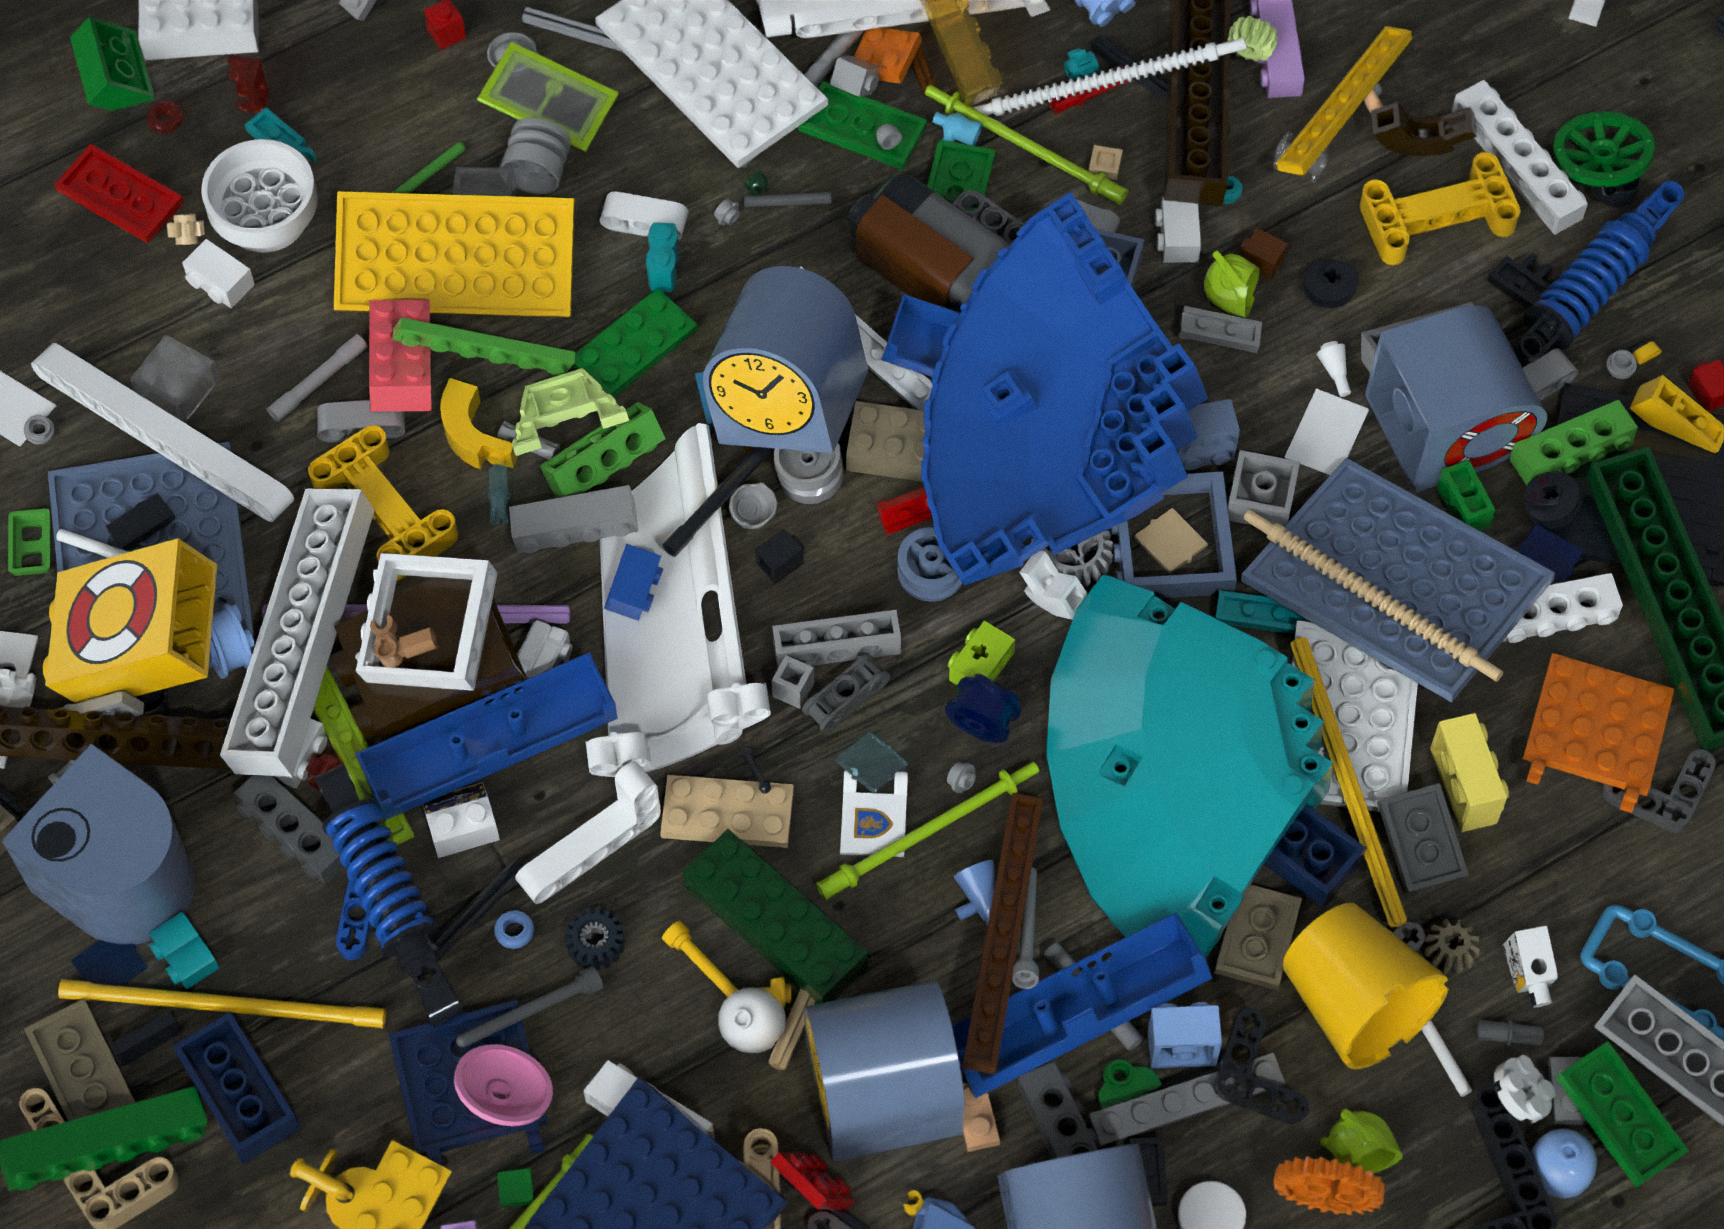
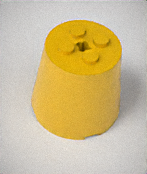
[1283,903,1448,1070]

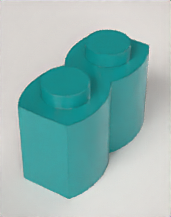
[646,222,679,292]
[148,912,220,990]

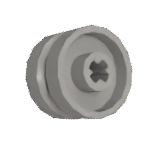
[774,443,844,504]

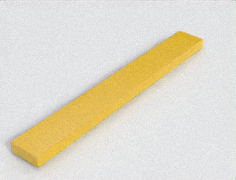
[1276,26,1412,176]

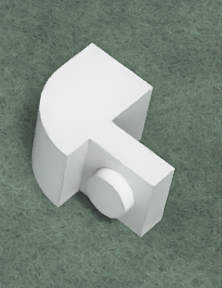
[1020,551,1088,620]

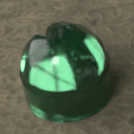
[743,171,769,195]

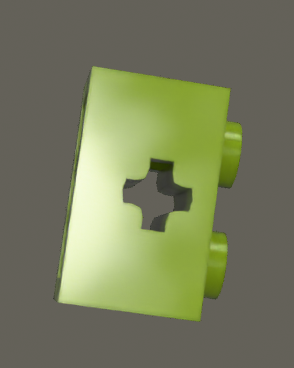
[948,621,1016,699]

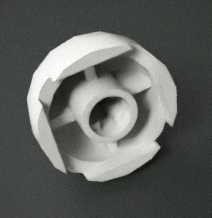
[718,988,786,1053]

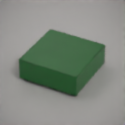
[497,1168,534,1208]

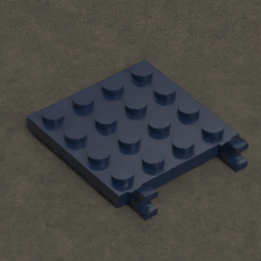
[389,1000,548,1167]

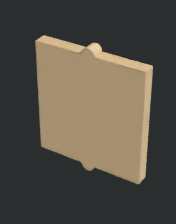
[1134,508,1208,574]

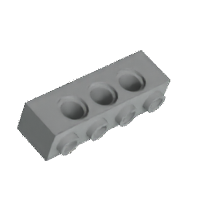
[772,610,901,670]

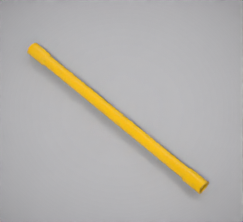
[58,979,386,1028]

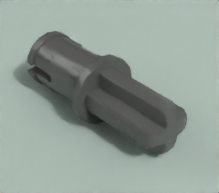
[1476,1019,1544,1046]

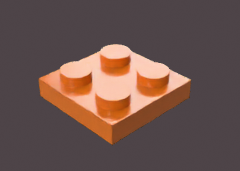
[854,28,922,84]

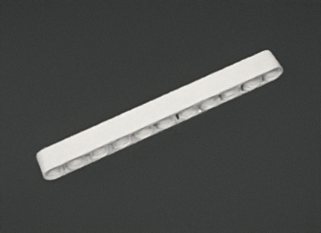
[31,343,294,522]

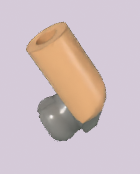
[1364,83,1383,113]

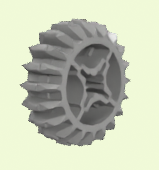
[1031,531,1114,588]

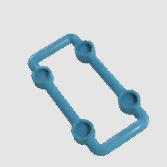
[1580,904,1724,1041]

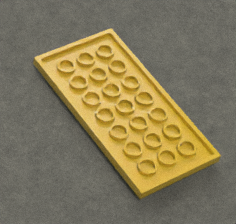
[334,192,575,318]

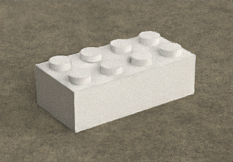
[139,0,259,60]

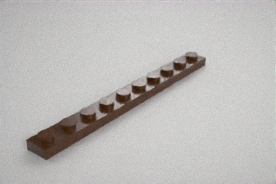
[962,793,1043,1075]

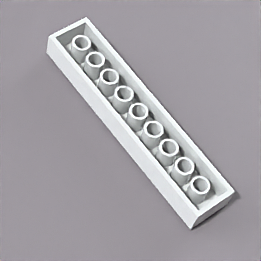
[220,489,375,777]

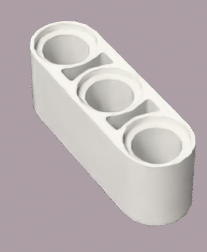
[600,192,689,240]

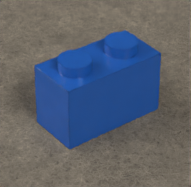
[604,543,663,621]

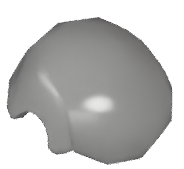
[728,482,778,529]

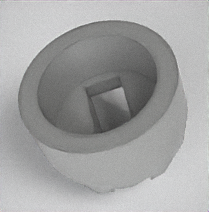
[876,124,902,150]

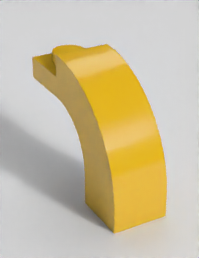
[440,378,518,470]

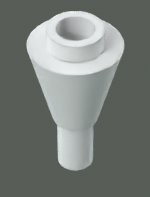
[1316,341,1351,397]

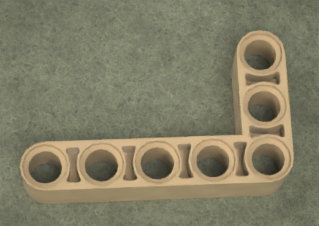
[20,1088,179,1229]

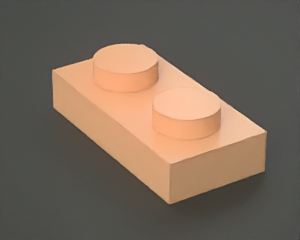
[963,1083,1000,1152]

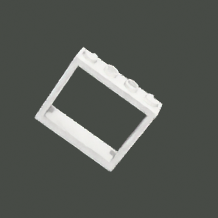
[355,553,498,691]

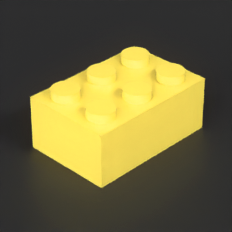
[1430,713,1509,832]

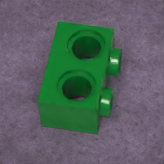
[1436,460,1495,531]

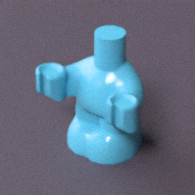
[932,112,983,146]

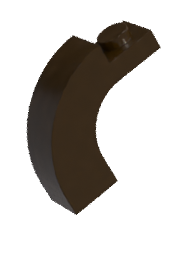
[1371,102,1477,156]

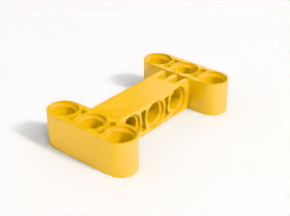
[1359,152,1520,265]
[308,425,458,581]

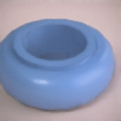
[494,910,534,949]

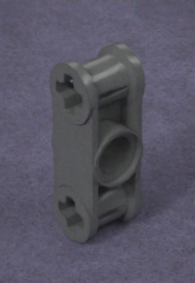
[802,653,890,734]

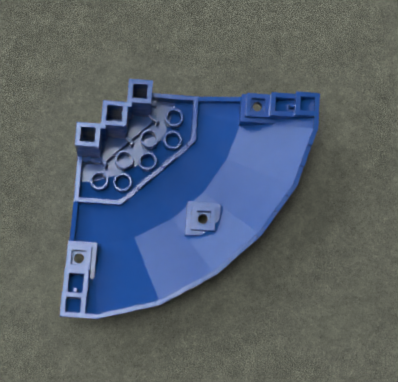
[921,192,1208,585]

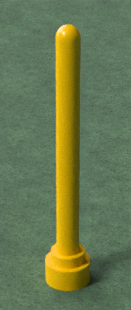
[662,921,738,997]

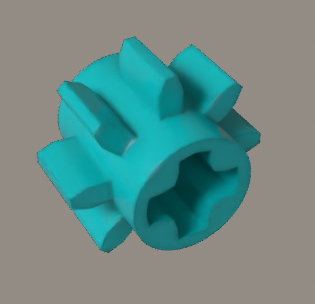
[1063,48,1099,81]

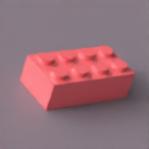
[369,300,431,412]

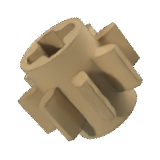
[167,213,205,245]

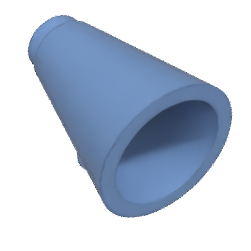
[953,860,997,926]

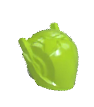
[1204,250,1260,318]
[1320,1109,1403,1173]

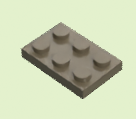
[1215,885,1302,990]

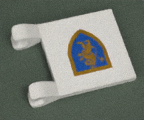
[840,770,908,857]

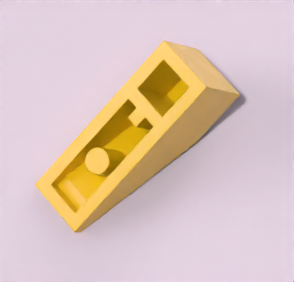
[1629,375,1724,453]

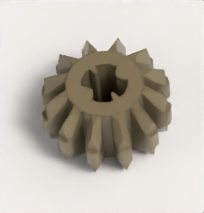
[1424,919,1480,975]

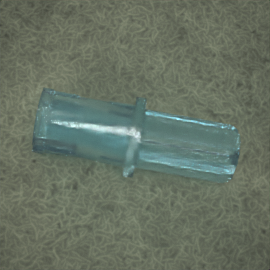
[486,464,511,525]

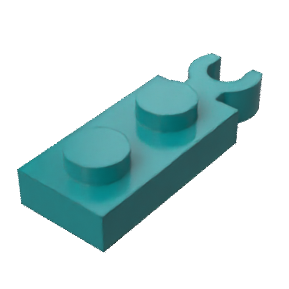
[245,107,317,163]

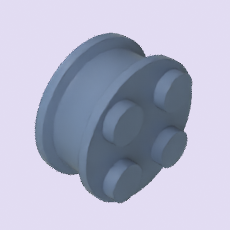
[897,527,962,602]

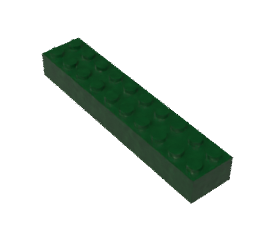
[1586,446,1724,752]

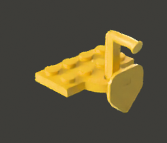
[290,1140,452,1229]

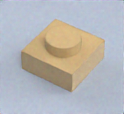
[1089,145,1123,180]

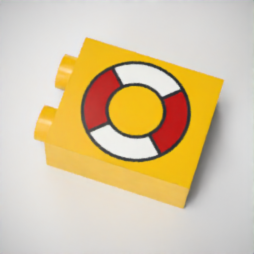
[43,538,217,704]

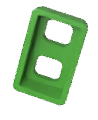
[8,508,50,576]

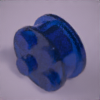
[945,674,1021,743]

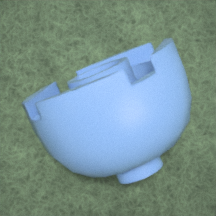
[1530,1128,1597,1199]

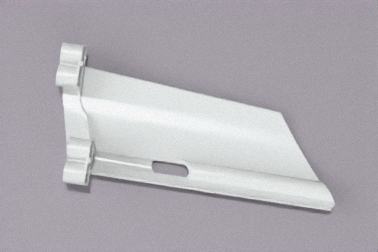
[586,423,771,777]

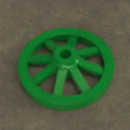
[1553,111,1655,187]

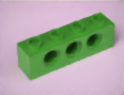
[1509,400,1638,485]
[540,402,666,498]

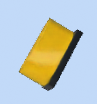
[1630,337,1662,365]

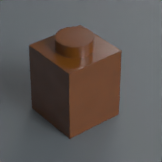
[1239,228,1288,280]

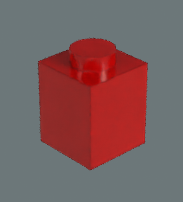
[424,0,466,50]
[1687,359,1724,412]

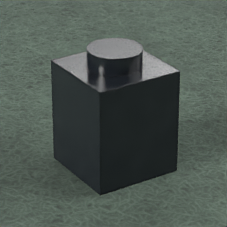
[755,528,804,584]

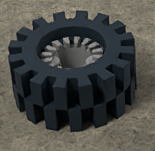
[565,907,625,970]

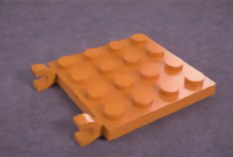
[1522,653,1674,813]

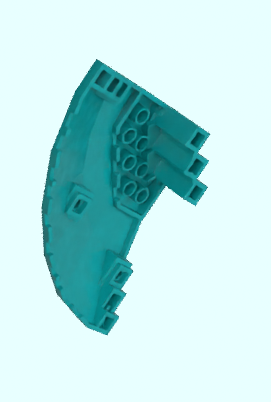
[1047,574,1333,959]

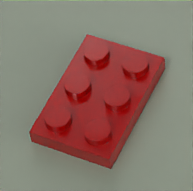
[770,1152,857,1210]

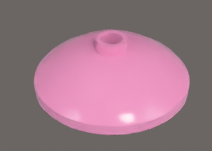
[454,1045,553,1126]

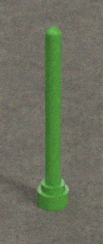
[391,142,465,194]

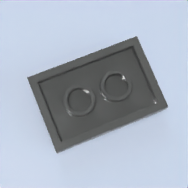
[1377,783,1469,894]

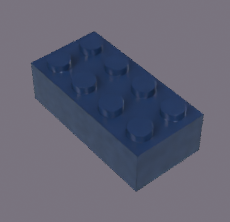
[1264,804,1366,908]
[172,1012,301,1165]

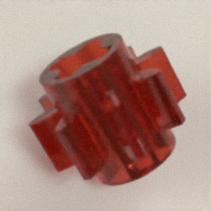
[305,753,343,791]

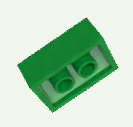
[70,17,155,111]

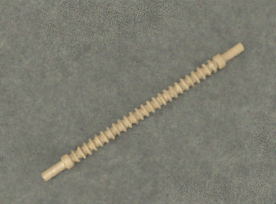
[1244,509,1503,682]

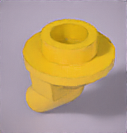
[760,977,791,1009]

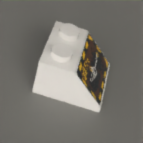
[423,782,500,858]

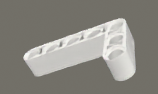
[515,761,661,904]

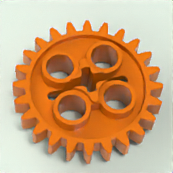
[1273,1156,1385,1215]

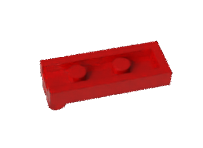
[876,487,932,535]

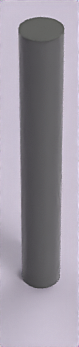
[744,192,831,207]

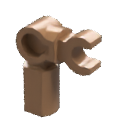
[370,615,438,668]

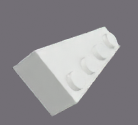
[584,1060,715,1139]

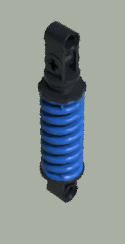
[314,763,464,1028]

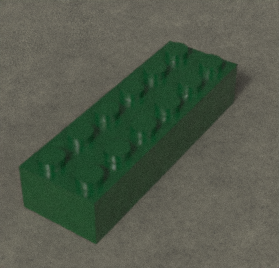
[683,829,868,1004]

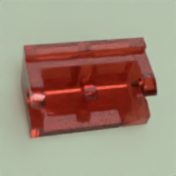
[227,55,269,114]

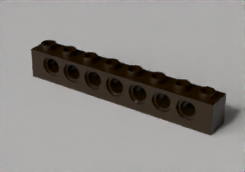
[0,705,231,770]

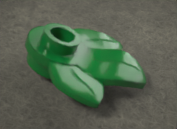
[1098,1059,1162,1109]

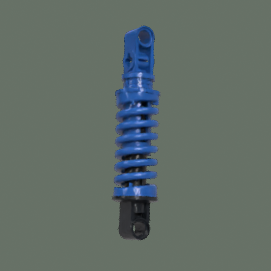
[1511,181,1684,368]

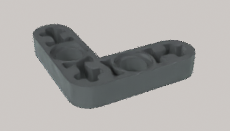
[1601,749,1716,833]

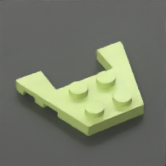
[512,368,629,456]

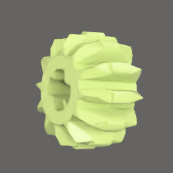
[1228,16,1278,62]

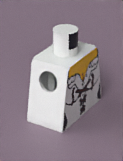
[1503,926,1557,1008]

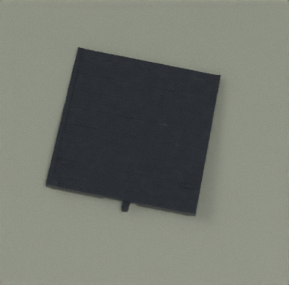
[1535,383,1724,587]

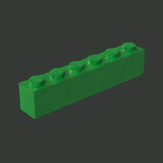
[0,1086,207,1191]

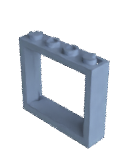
[1110,472,1237,598]

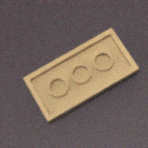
[660,775,794,848]

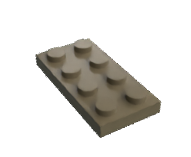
[24,999,136,1121]

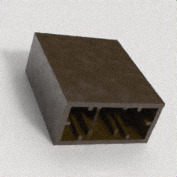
[330,577,528,741]

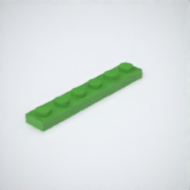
[392,317,575,375]

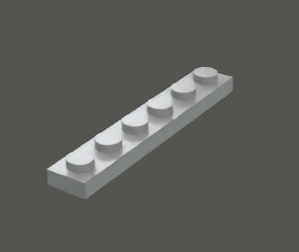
[1088,1052,1285,1147]

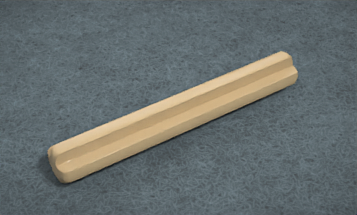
[768,989,816,1070]

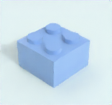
[1148,1002,1222,1068]

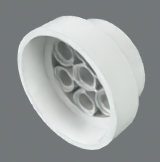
[201,139,318,252]

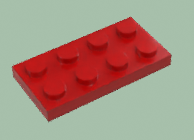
[54,144,184,243]

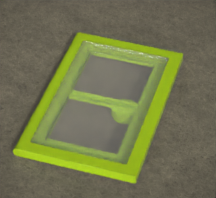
[477,42,619,152]

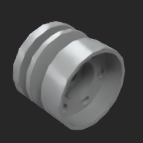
[500,118,571,194]

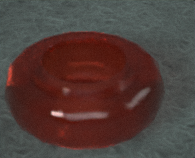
[146,101,183,134]

